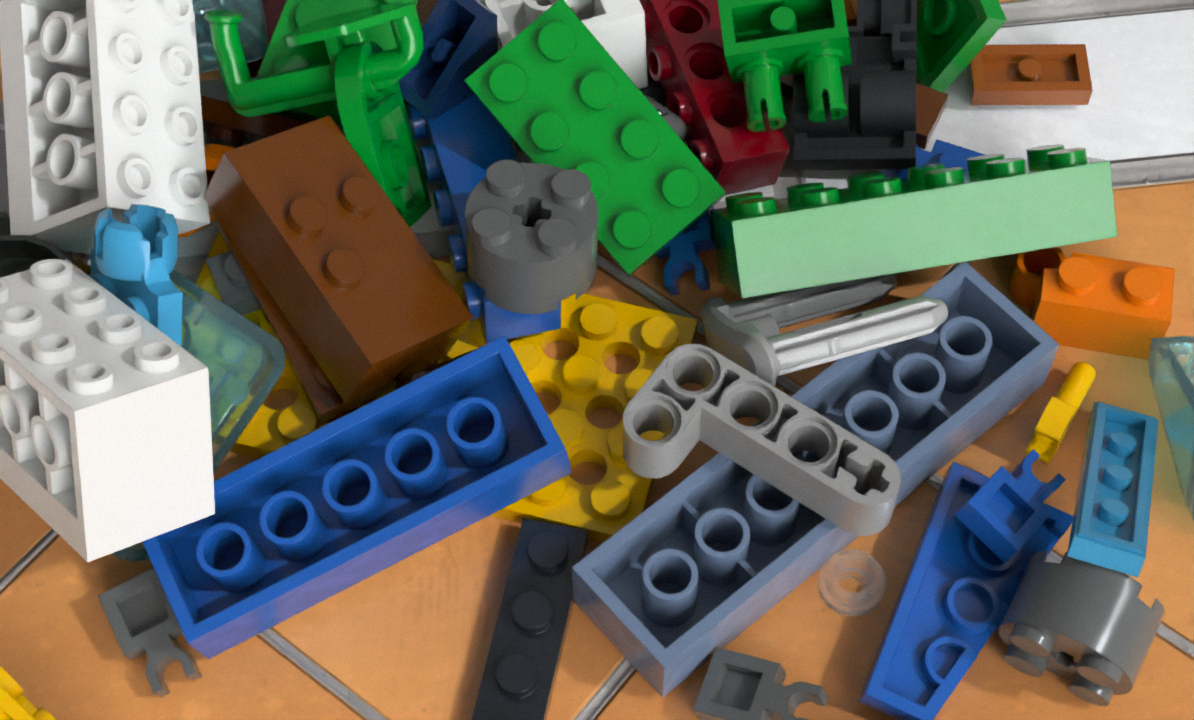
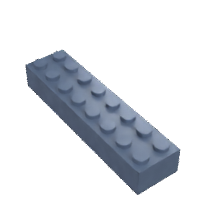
[572,262,1060,698]

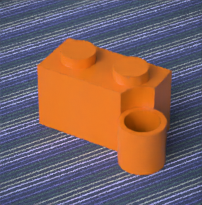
[1008,247,1175,361]

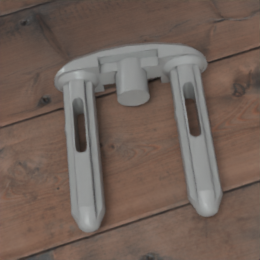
[700,273,948,387]

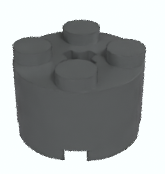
[465,159,598,314]
[999,551,1164,706]

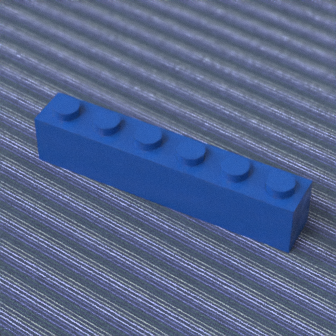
[403,95,561,344]

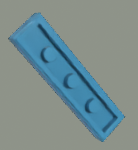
[1067,401,1158,577]

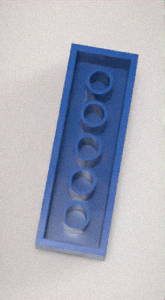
[143,335,572,659]

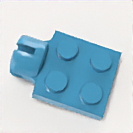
[88,204,183,347]

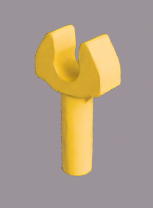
[1025,362,1096,464]

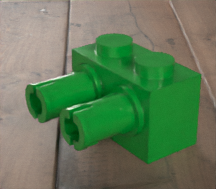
[718,0,852,132]

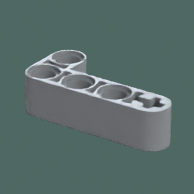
[623,344,901,536]

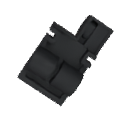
[793,0,917,170]

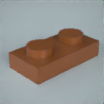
[966,44,1093,106]

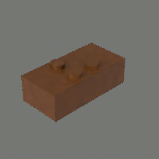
[204,115,474,404]

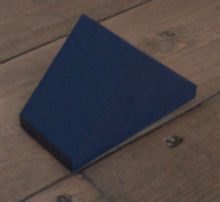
[398,0,498,119]

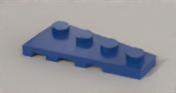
[858,462,1073,720]

